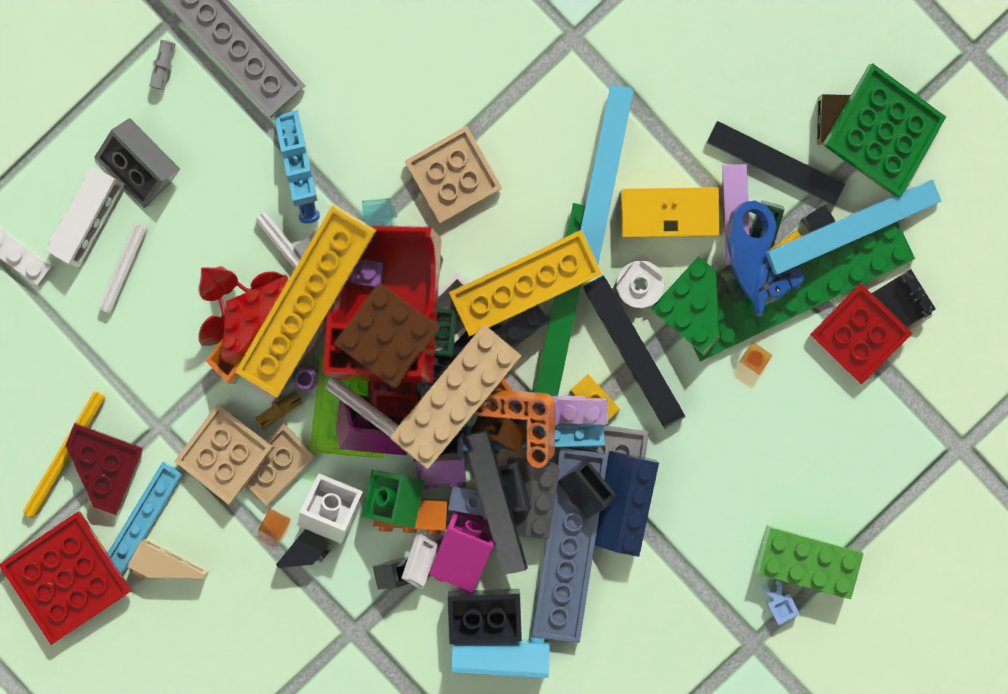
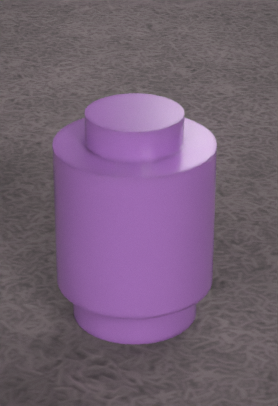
[293,367,319,391]

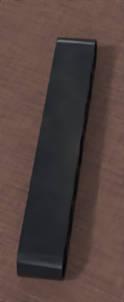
[583,275,686,429]

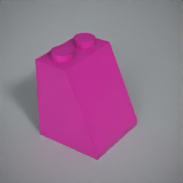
[428,511,494,593]

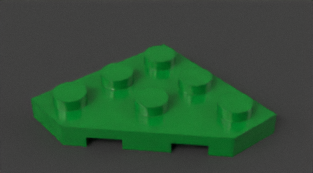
[650,256,720,355]

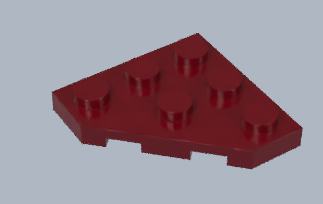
[65,422,143,515]

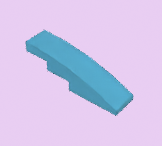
[274,110,318,207]

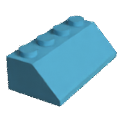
[451,636,550,678]

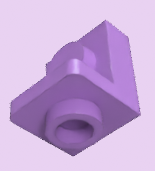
[348,260,385,287]

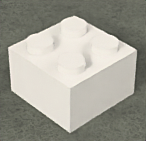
[297,473,363,544]

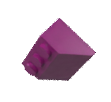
[336,395,408,456]

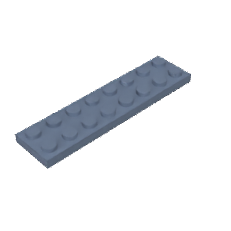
[532,448,608,643]

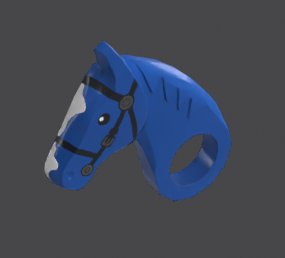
[727,200,804,316]

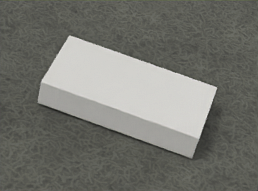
[401,534,438,588]

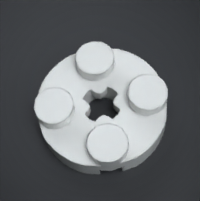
[616,261,664,308]

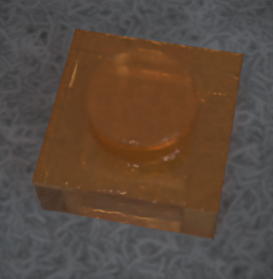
[739,342,772,375]
[258,508,291,541]

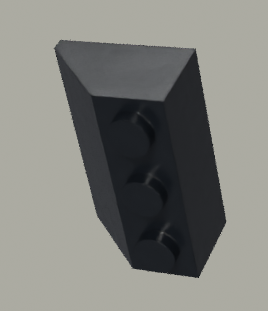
[447,589,522,644]

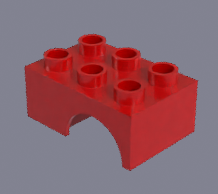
[323,225,442,384]

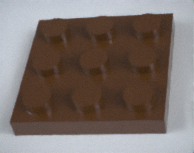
[334,283,440,389]

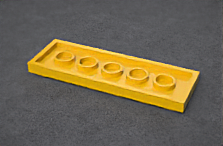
[449,230,602,336]

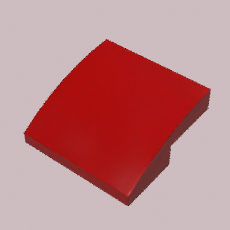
[368,381,418,418]

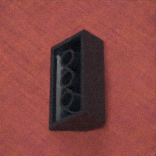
[453,305,550,359]

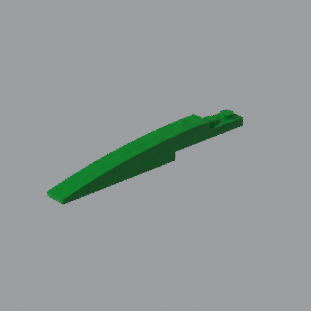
[534,203,585,396]

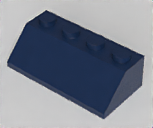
[595,450,659,557]

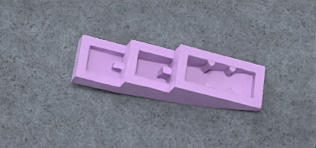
[722,164,749,265]

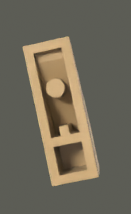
[127,539,208,579]

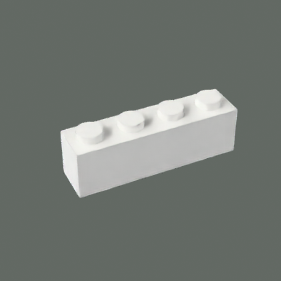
[46,166,125,267]

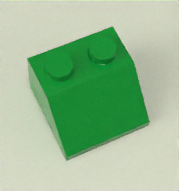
[362,470,425,528]

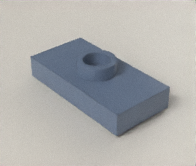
[448,487,483,516]

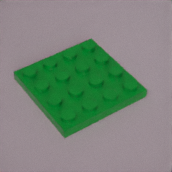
[823,63,946,197]

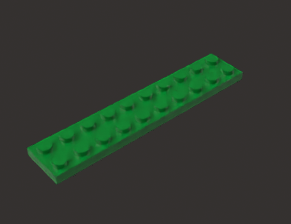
[692,221,915,362]

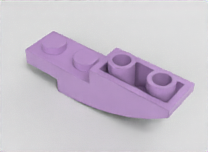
[510,396,608,425]

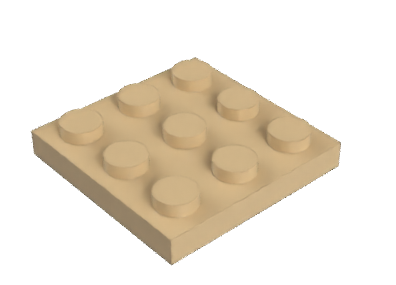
[404,126,502,224]
[175,404,275,505]

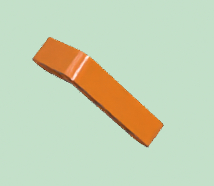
[473,390,555,468]

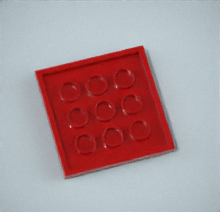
[0,511,132,645]

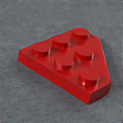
[222,276,289,363]

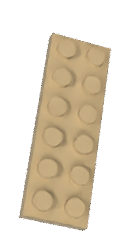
[389,325,521,469]

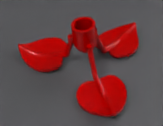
[198,266,288,346]

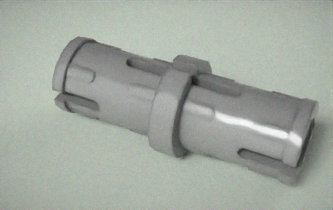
[149,40,176,90]

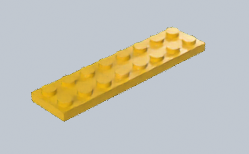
[235,204,376,398]

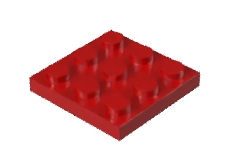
[810,283,913,385]

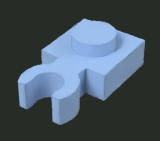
[763,579,800,625]

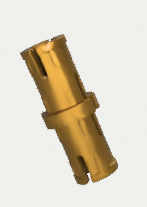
[255,390,303,430]

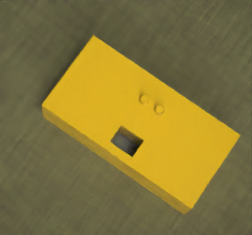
[620,187,719,239]

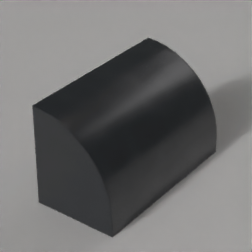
[558,459,617,519]

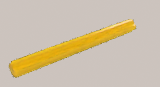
[22,391,105,518]

